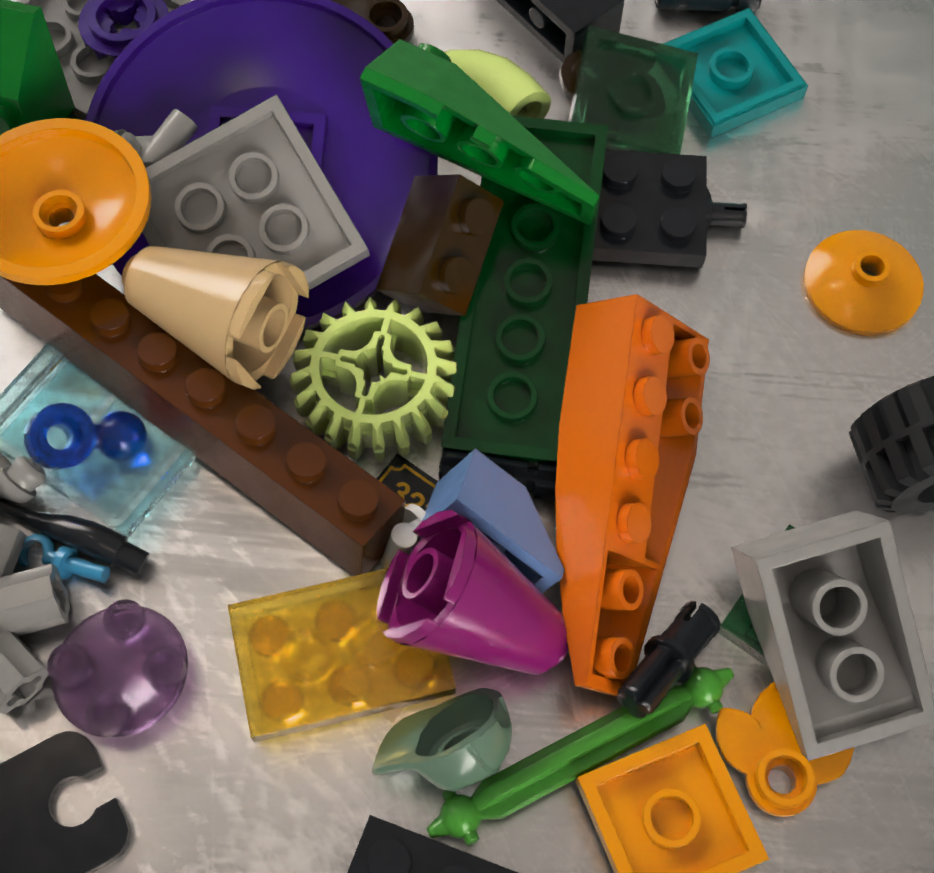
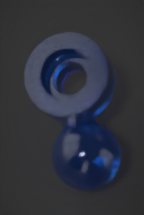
[24,403,147,470]

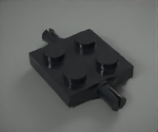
[592,150,747,268]

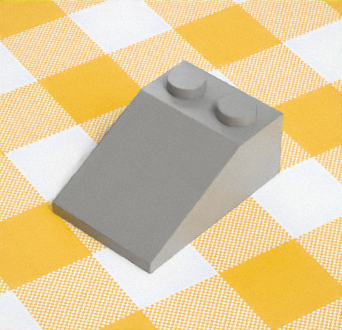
[731,510,934,761]

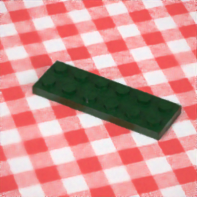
[441,115,609,466]

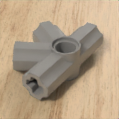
[0,522,70,714]

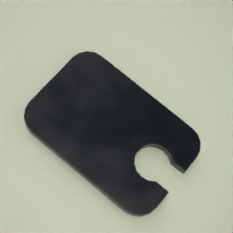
[0,731,131,873]

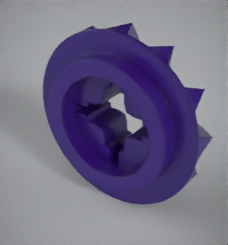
[78,0,169,60]

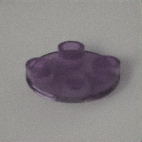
[47,599,188,738]

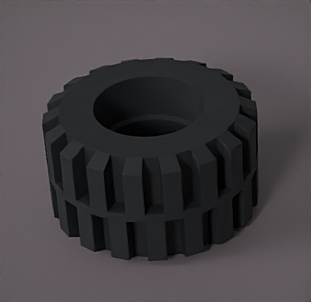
[849,376,934,513]

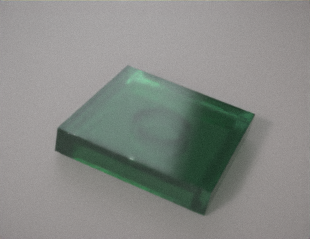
[569,26,698,154]

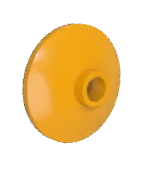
[804,230,924,336]

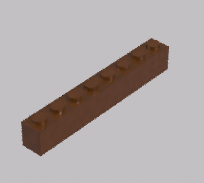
[0,274,406,581]

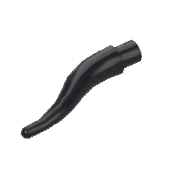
[0,498,150,576]

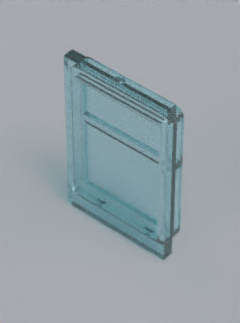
[0,341,197,538]

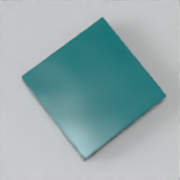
[655,8,808,139]

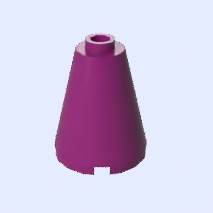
[376,510,568,675]

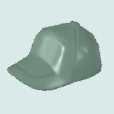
[372,688,512,792]

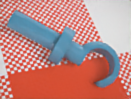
[18,534,110,583]

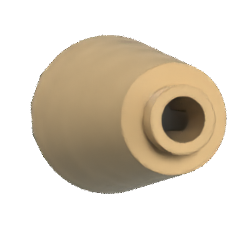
[122,246,309,390]

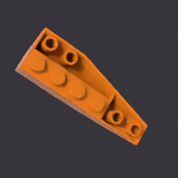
[555,294,710,697]

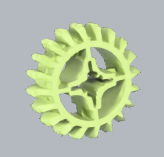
[290,297,457,463]

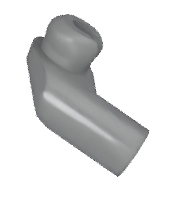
[114,109,198,168]
[0,452,46,503]

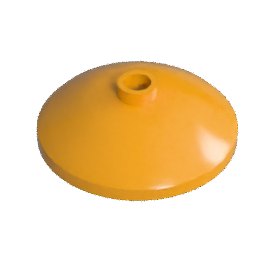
[0,118,152,285]

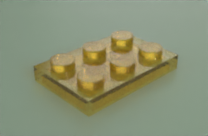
[228,568,456,742]

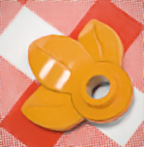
[716,682,854,817]

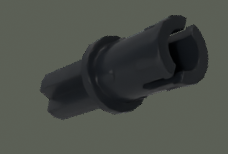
[617,601,721,719]

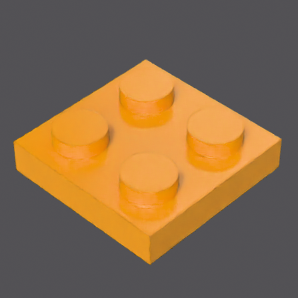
[575,724,769,873]

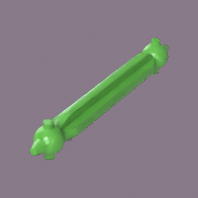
[426,663,734,846]

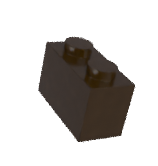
[376,174,504,316]

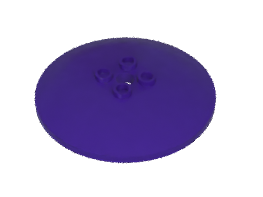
[85,0,438,331]

